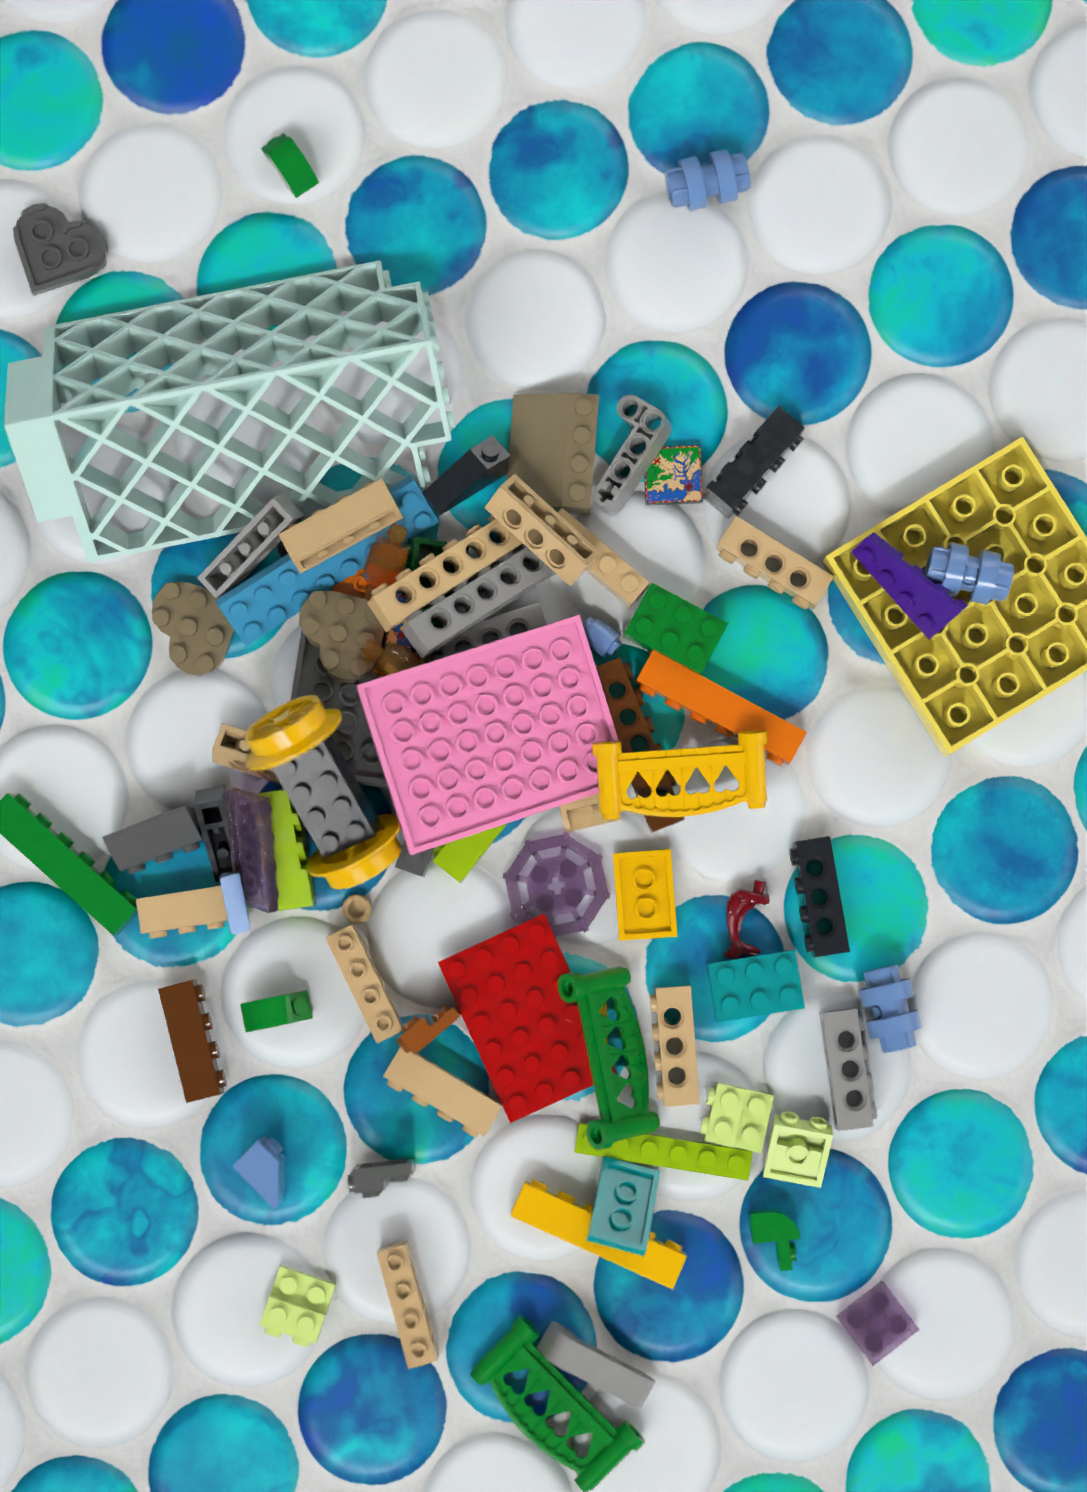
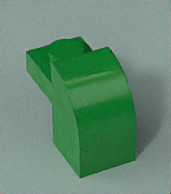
[261,133,320,198]
[240,990,313,1032]
[748,1209,801,1271]

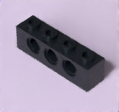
[789,836,850,957]

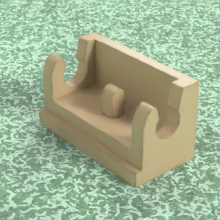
[559,793,622,833]

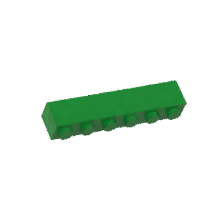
[0,793,138,935]

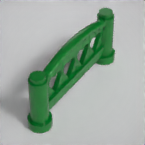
[558,966,660,1150]
[470,1314,645,1492]

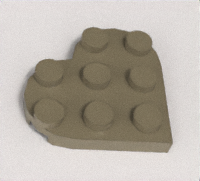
[152,581,235,676]
[299,591,386,683]

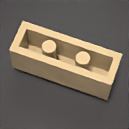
[136,886,228,939]

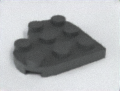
[13,203,108,296]

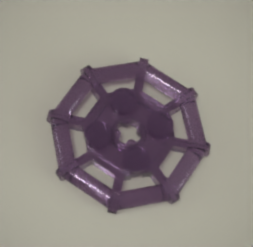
[502,832,611,937]

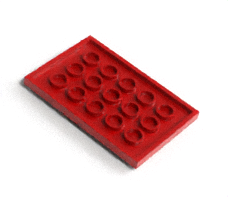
[438,913,617,1123]

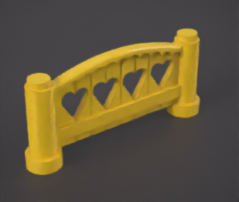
[592,730,768,820]

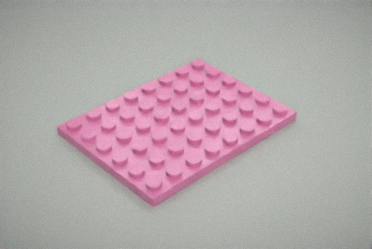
[356,615,619,855]

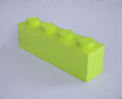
[432,823,508,883]

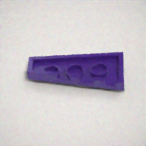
[852,532,969,639]

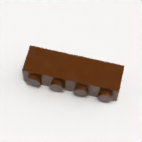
[158,979,227,1103]

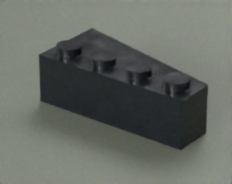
[703,406,805,519]

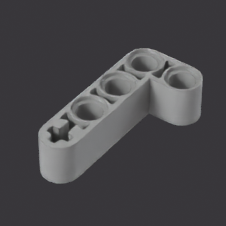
[593,395,672,514]
[537,1321,655,1408]

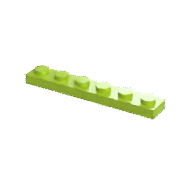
[574,1123,753,1181]

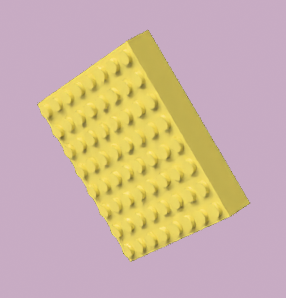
[822,436,1087,757]

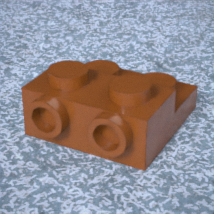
[396,1005,461,1055]

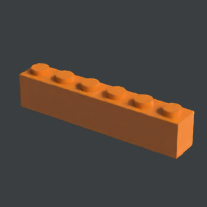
[636,650,807,766]

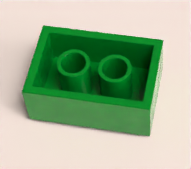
[623,582,728,675]

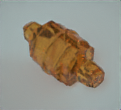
[362,523,408,601]
[361,640,428,677]

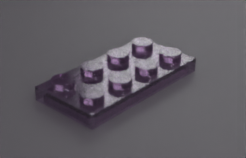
[225,787,279,914]

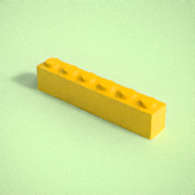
[510,1179,687,1289]

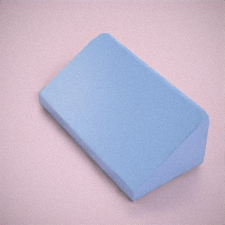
[220,872,251,934]

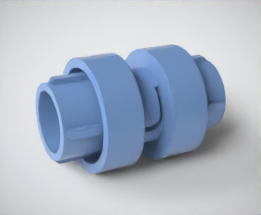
[665,149,751,211]
[924,542,1014,605]
[858,964,922,1053]

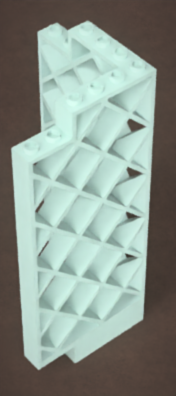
[4,260,455,563]

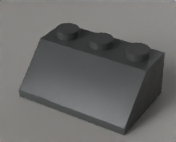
[102,805,204,875]

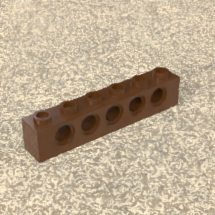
[596,657,685,833]

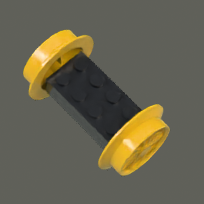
[244,695,402,889]

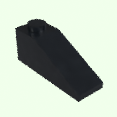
[422,435,511,516]
[194,785,244,882]

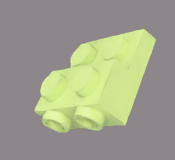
[700,1082,774,1153]
[763,1111,833,1188]
[260,1265,336,1347]

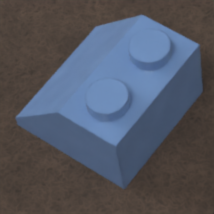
[232,1136,285,1209]

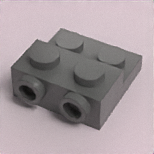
[348,1157,416,1198]

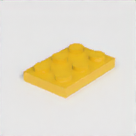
[612,849,678,941]

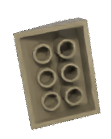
[507,393,599,515]

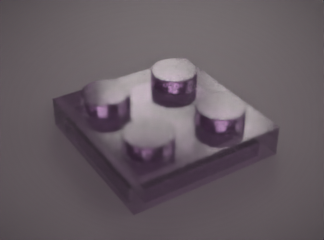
[836,1280,920,1366]

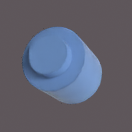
[583,617,622,658]

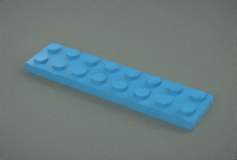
[215,475,439,646]

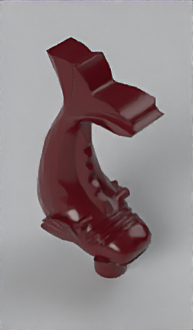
[723,880,770,959]

